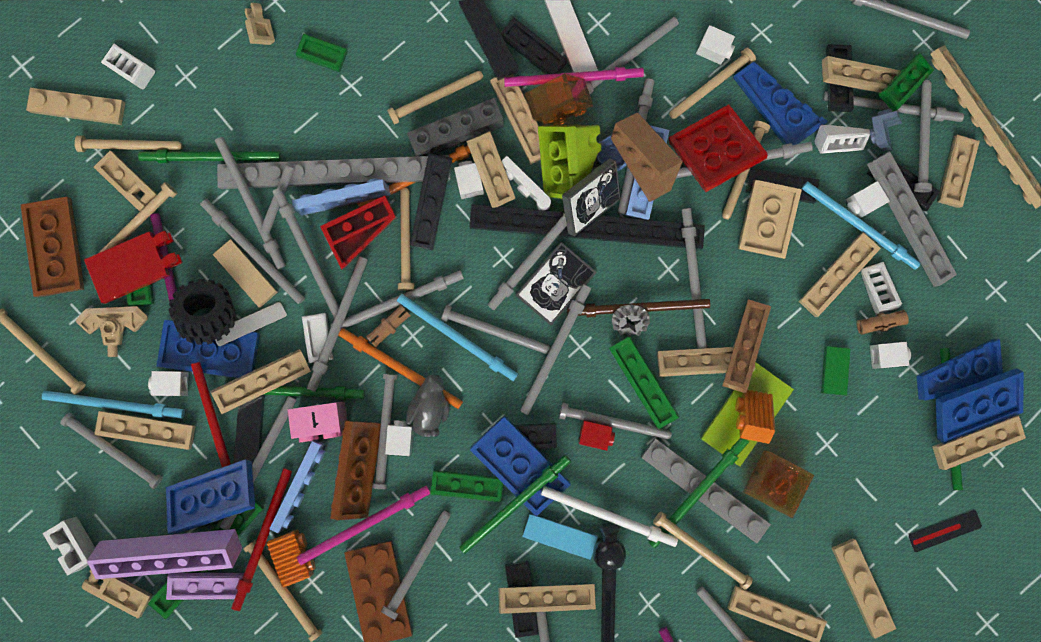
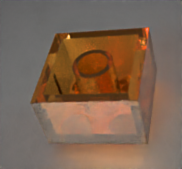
[524,73,593,125]
[743,450,814,518]

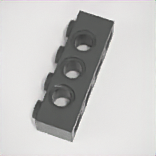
[407,98,504,157]

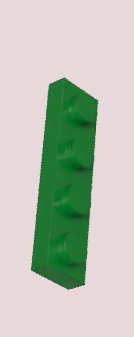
[609,336,680,430]

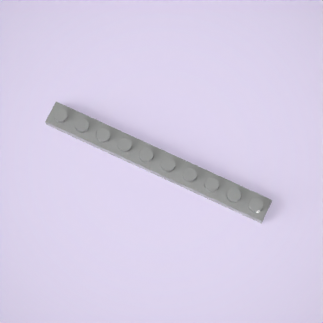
[217,155,451,189]

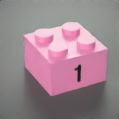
[287,402,347,443]

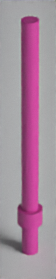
[504,67,644,87]
[296,486,430,565]

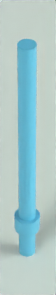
[801,181,921,270]
[397,294,518,381]
[42,390,185,419]

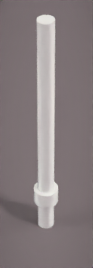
[541,486,678,547]

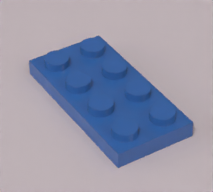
[156,320,260,378]
[936,368,1024,444]
[470,415,571,516]
[166,459,255,535]

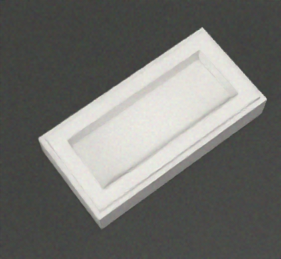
[302,313,333,363]

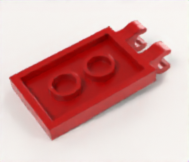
[84,231,183,304]

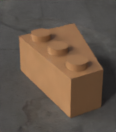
[611,112,683,202]

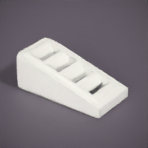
[101,44,155,89]
[815,125,870,154]
[860,262,902,315]

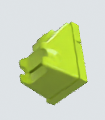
[538,124,602,199]

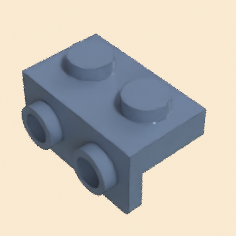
[870,109,902,152]

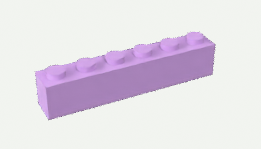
[87,529,242,579]

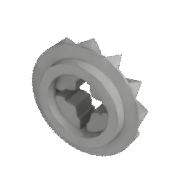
[612,305,650,336]

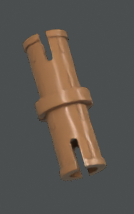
[366,305,411,347]
[856,310,909,335]

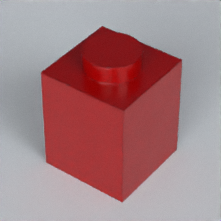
[578,420,615,451]

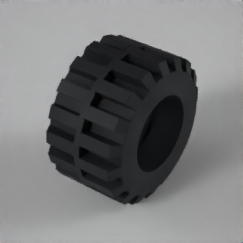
[169,279,236,345]

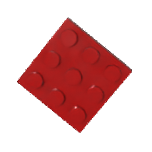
[669,104,768,192]

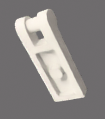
[502,156,551,211]

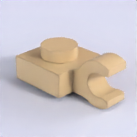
[245,3,275,45]

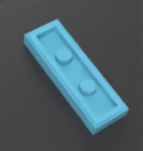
[522,513,598,560]

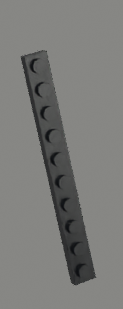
[469,204,705,250]

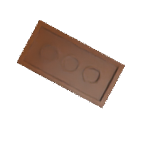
[20,197,84,297]
[330,420,381,520]
[344,540,413,642]

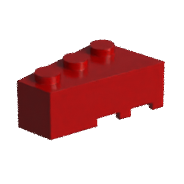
[320,195,397,270]

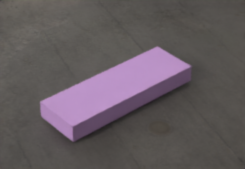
[166,573,244,600]

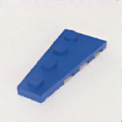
[733,62,828,145]
[916,339,1003,400]

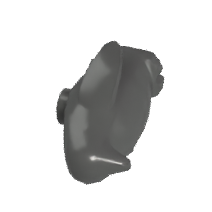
[406,375,449,437]

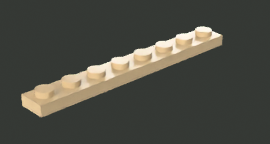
[931,45,1041,209]

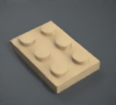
[738,180,802,259]

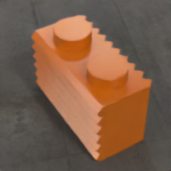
[735,390,775,444]
[266,529,315,588]

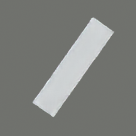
[544,0,598,73]

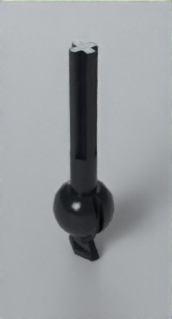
[593,523,626,642]

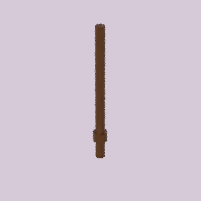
[567,299,710,318]

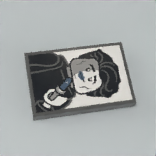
[562,158,620,236]
[515,242,597,326]

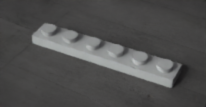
[867,152,957,287]
[641,438,771,544]

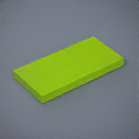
[700,362,794,467]

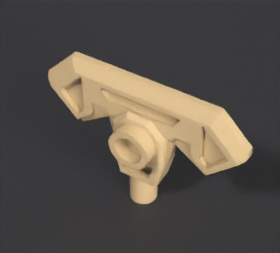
[76,306,148,357]

